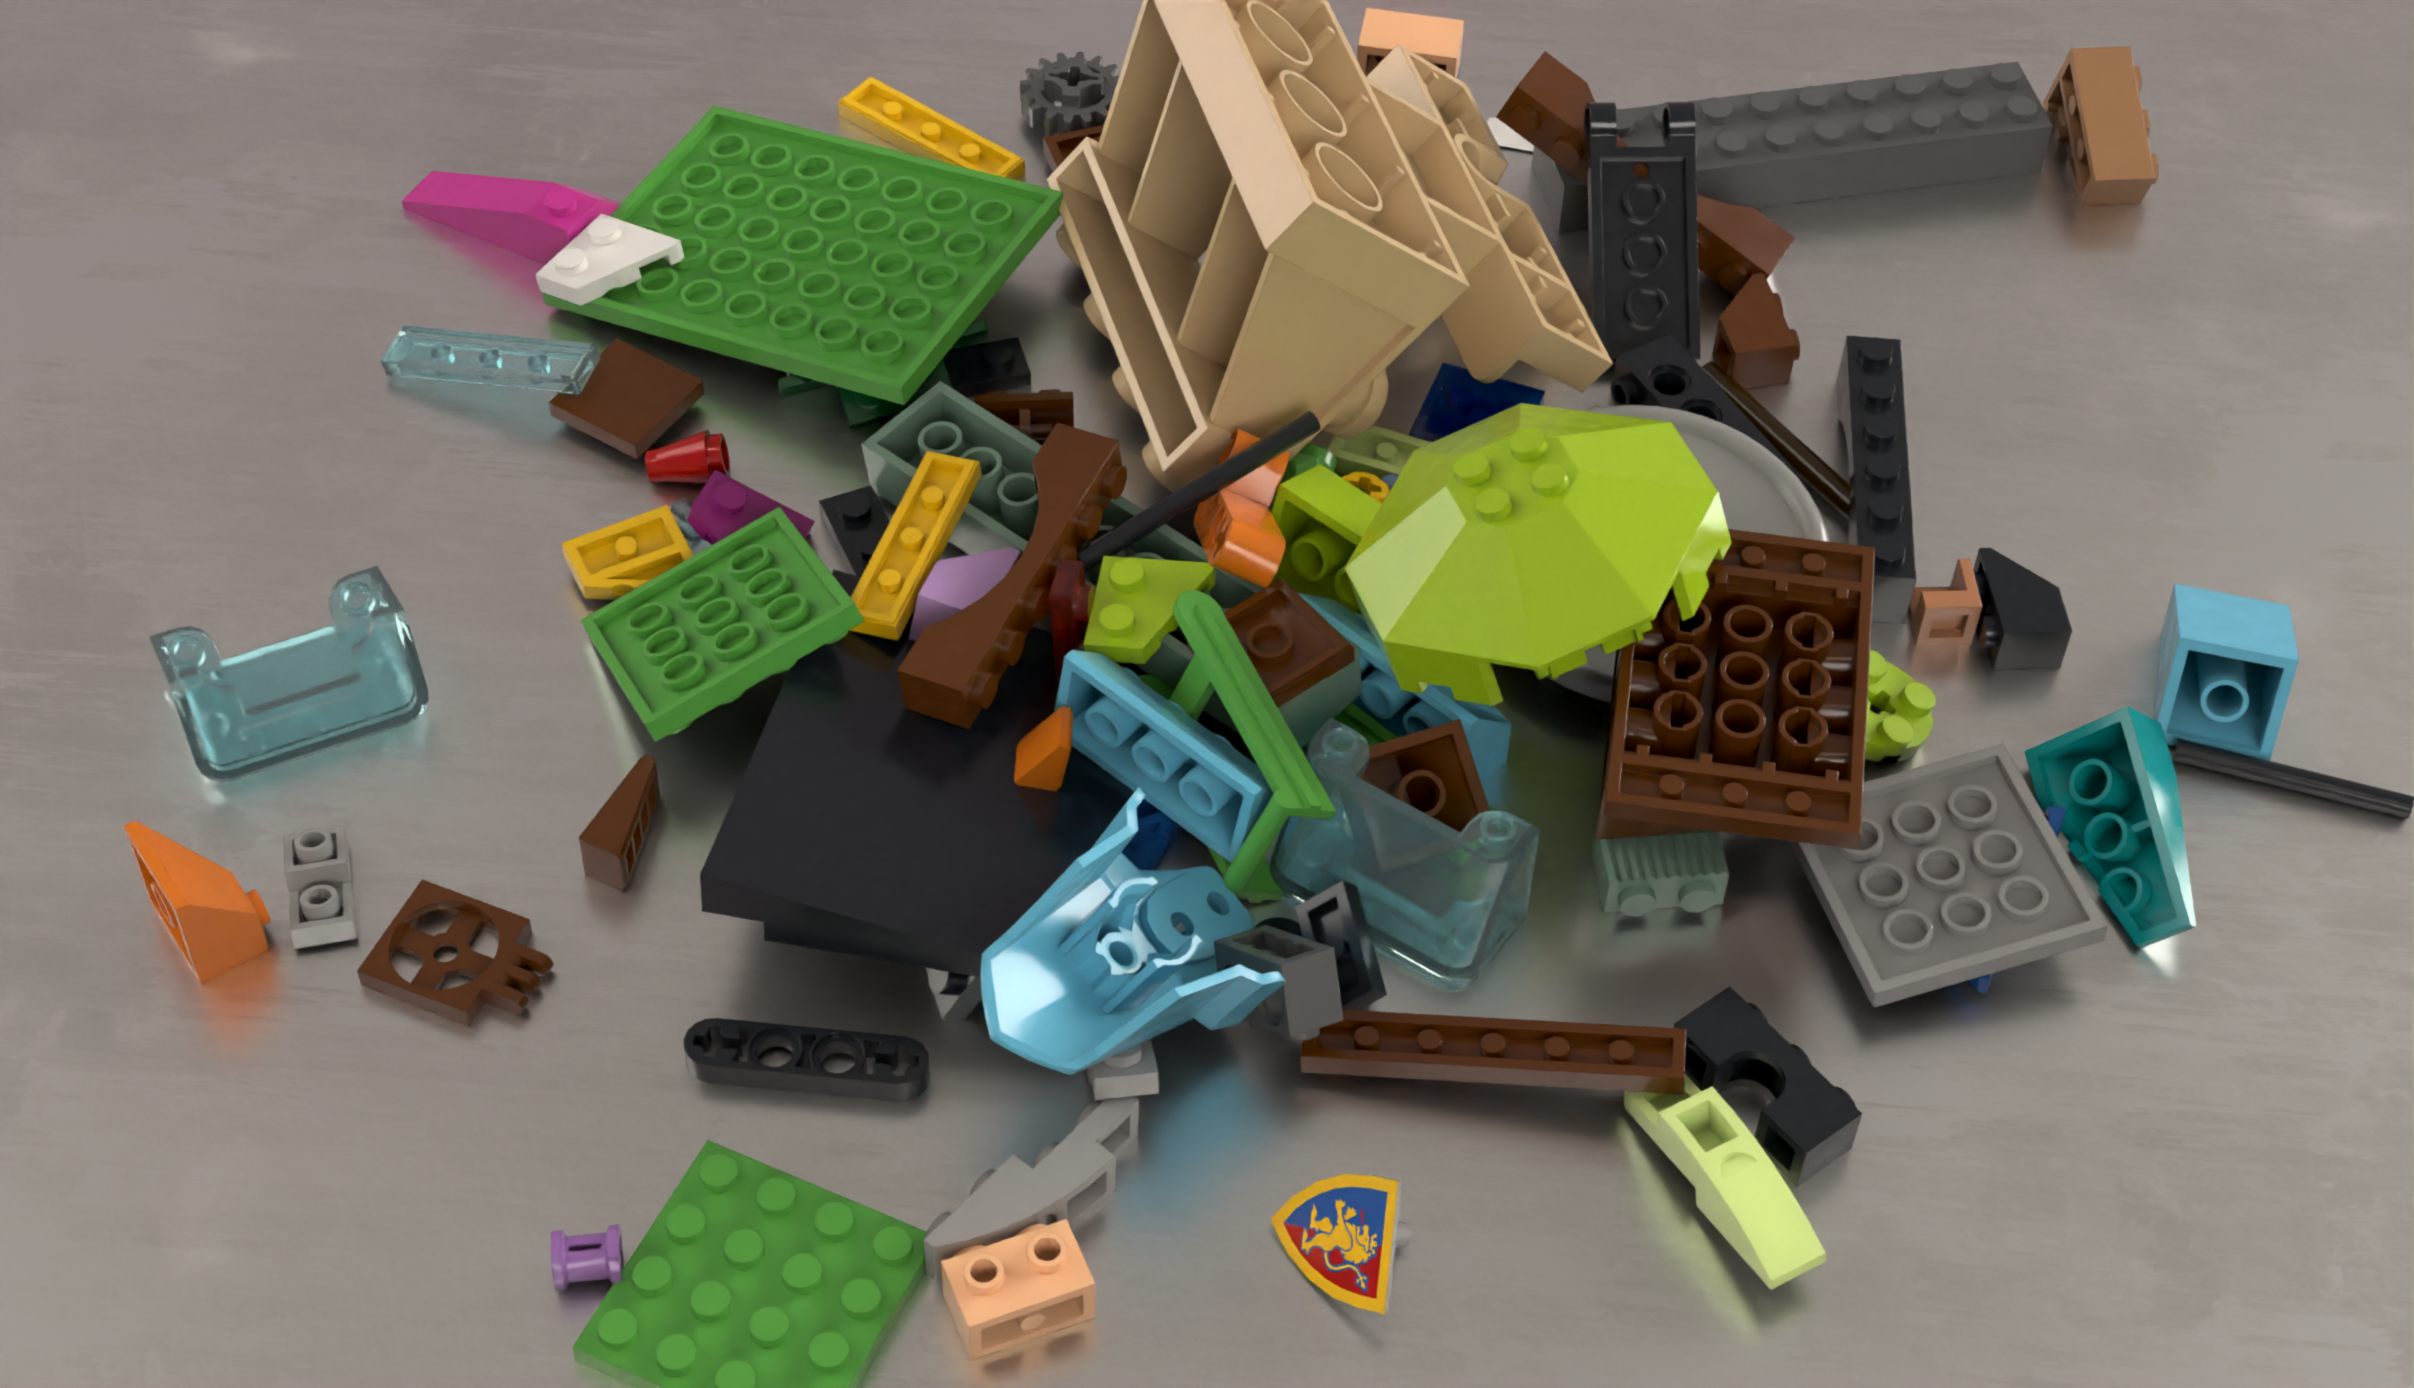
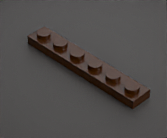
[1300,1010,1687,1095]

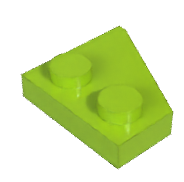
[1084,556,1216,664]

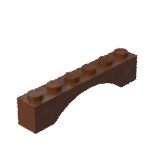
[1496,51,1795,296]
[897,423,1127,729]

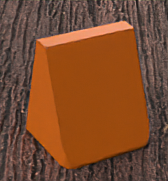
[1014,706,1073,791]

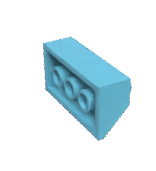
[1298,593,1512,783]
[1054,650,1274,863]

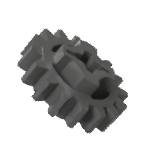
[1020,52,1119,136]

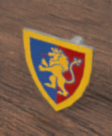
[1270,1174,1411,1314]

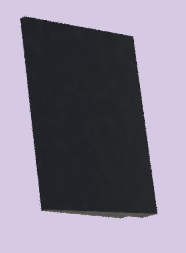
[700,569,1149,977]

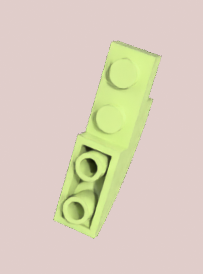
[1624,1074,1826,1290]

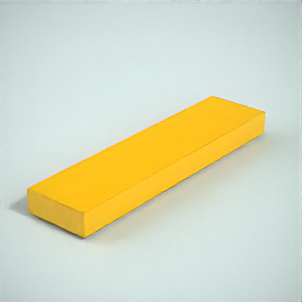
[838,76,1025,180]
[850,451,982,641]

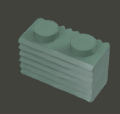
[1591,825,1729,916]

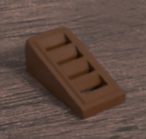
[579,754,660,891]

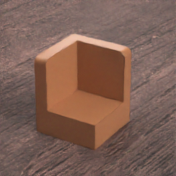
[1908,558,1982,646]

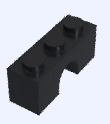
[1673,986,1862,1188]

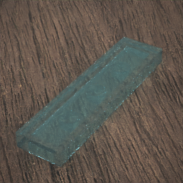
[381,326,601,395]

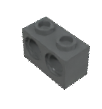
[1214,925,1343,1041]

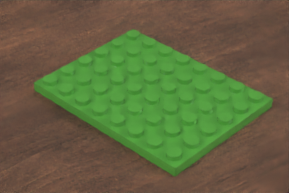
[542,106,1064,405]

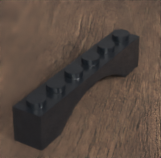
[1836,336,1917,624]

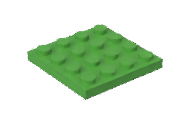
[580,507,864,742]
[572,1140,927,1388]

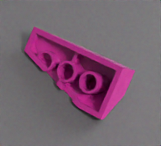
[402,171,621,265]

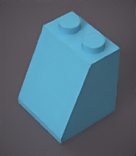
[2153,583,2299,761]

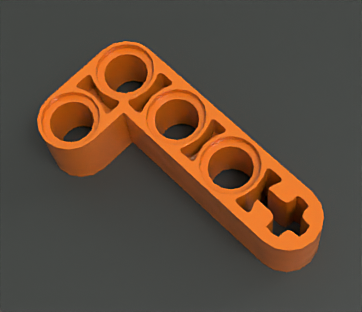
[1194,429,1290,588]

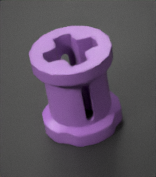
[550,1224,624,1291]

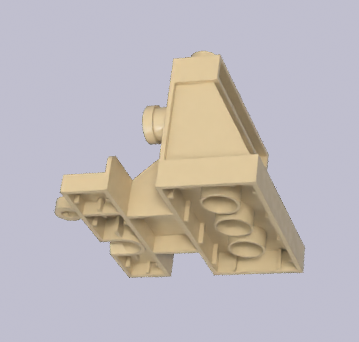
[1047,0,1613,492]

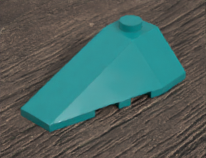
[2024,706,2196,948]

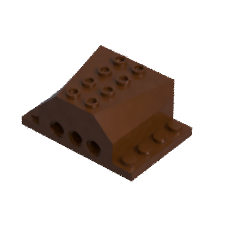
[1596,529,1875,850]

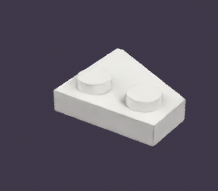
[535,214,685,306]

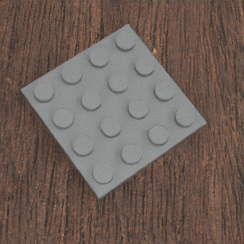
[1789,743,2108,1008]

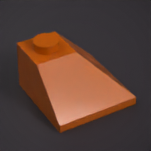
[123,821,271,984]

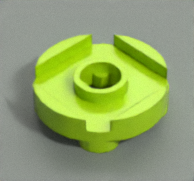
[1865,650,1936,762]

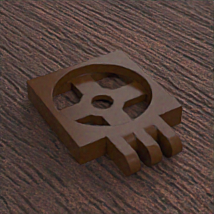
[357,879,554,1027]

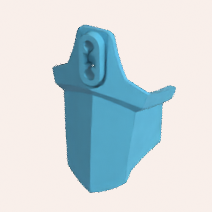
[981,787,1286,1075]

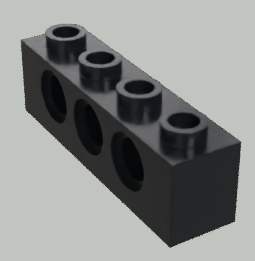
[1611,334,1796,474]

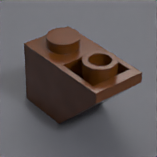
[1712,273,1800,390]

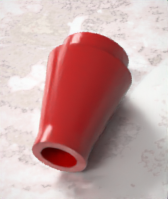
[645,430,730,484]

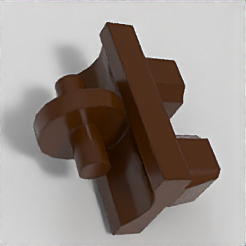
[974,389,1074,445]

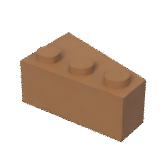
[2044,46,2159,206]

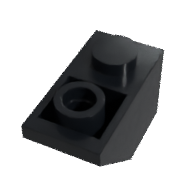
[1973,548,2072,671]

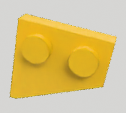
[562,505,694,600]

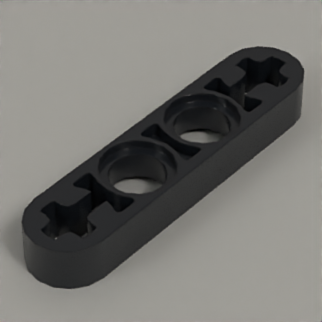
[684,1018,930,1101]

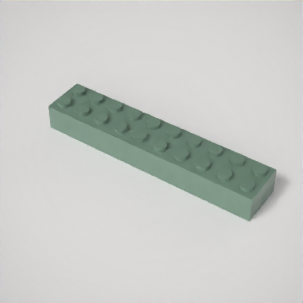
[861,381,1362,748]

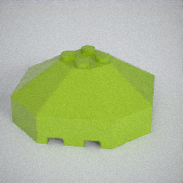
[1344,403,1732,706]

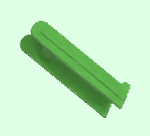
[1138,590,1337,903]

